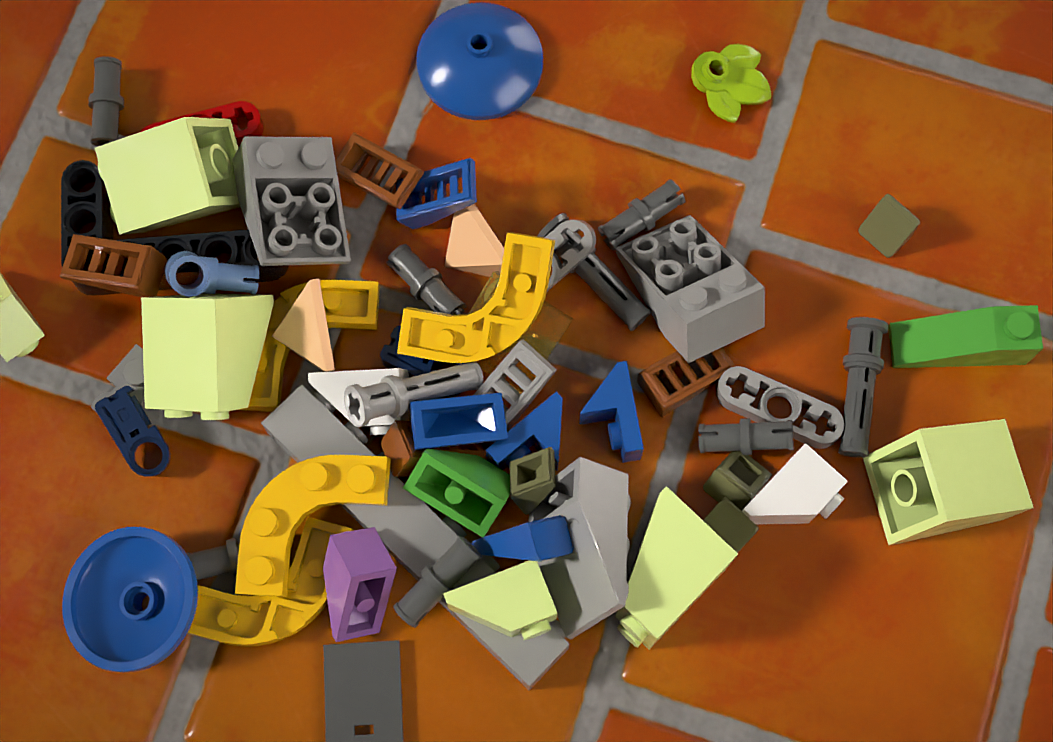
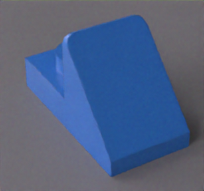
[579,361,644,463]
[486,391,563,471]

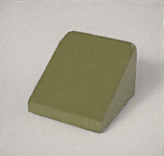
[858,193,921,258]
[510,447,556,515]
[703,451,772,511]
[703,497,759,553]

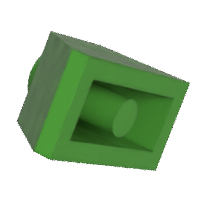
[403,448,510,537]

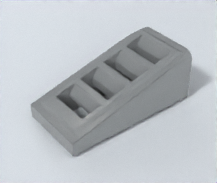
[474,339,556,442]

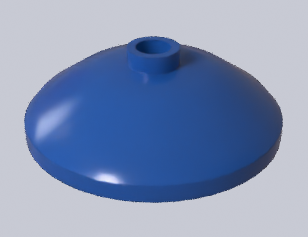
[417,2,543,120]
[62,527,198,673]

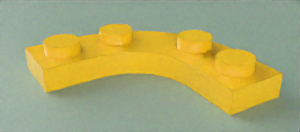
[397,232,555,363]
[238,280,380,412]
[235,455,391,597]
[187,517,353,647]

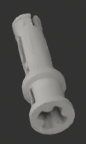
[344,361,484,428]

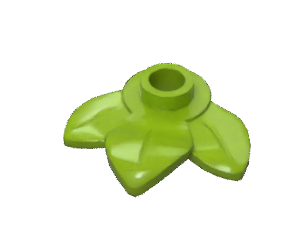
[692,44,771,123]

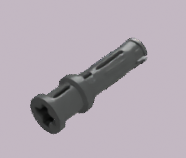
[537,213,652,331]
[838,317,888,458]

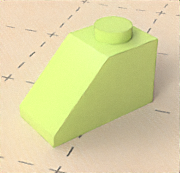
[0,272,45,362]
[443,560,557,640]

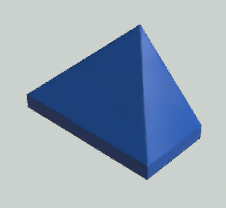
[409,393,508,450]

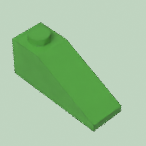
[888,305,1043,368]

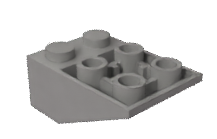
[233,136,351,266]
[615,215,765,363]
[528,457,631,639]

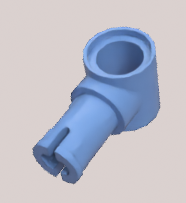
[164,251,259,297]

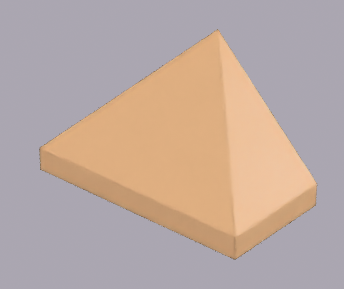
[444,191,504,279]
[272,278,335,372]

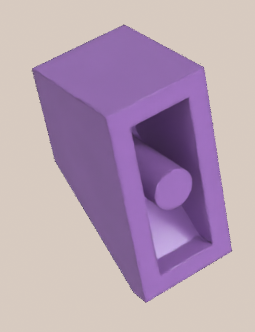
[323,527,397,642]

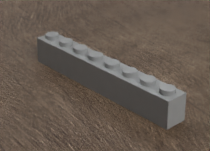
[261,384,570,690]

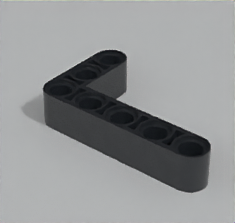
[61,160,289,296]

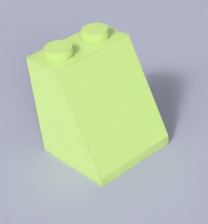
[95,117,240,235]
[141,294,274,420]
[863,419,1034,545]
[615,486,738,650]

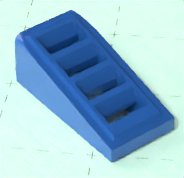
[396,158,477,229]
[472,515,574,562]

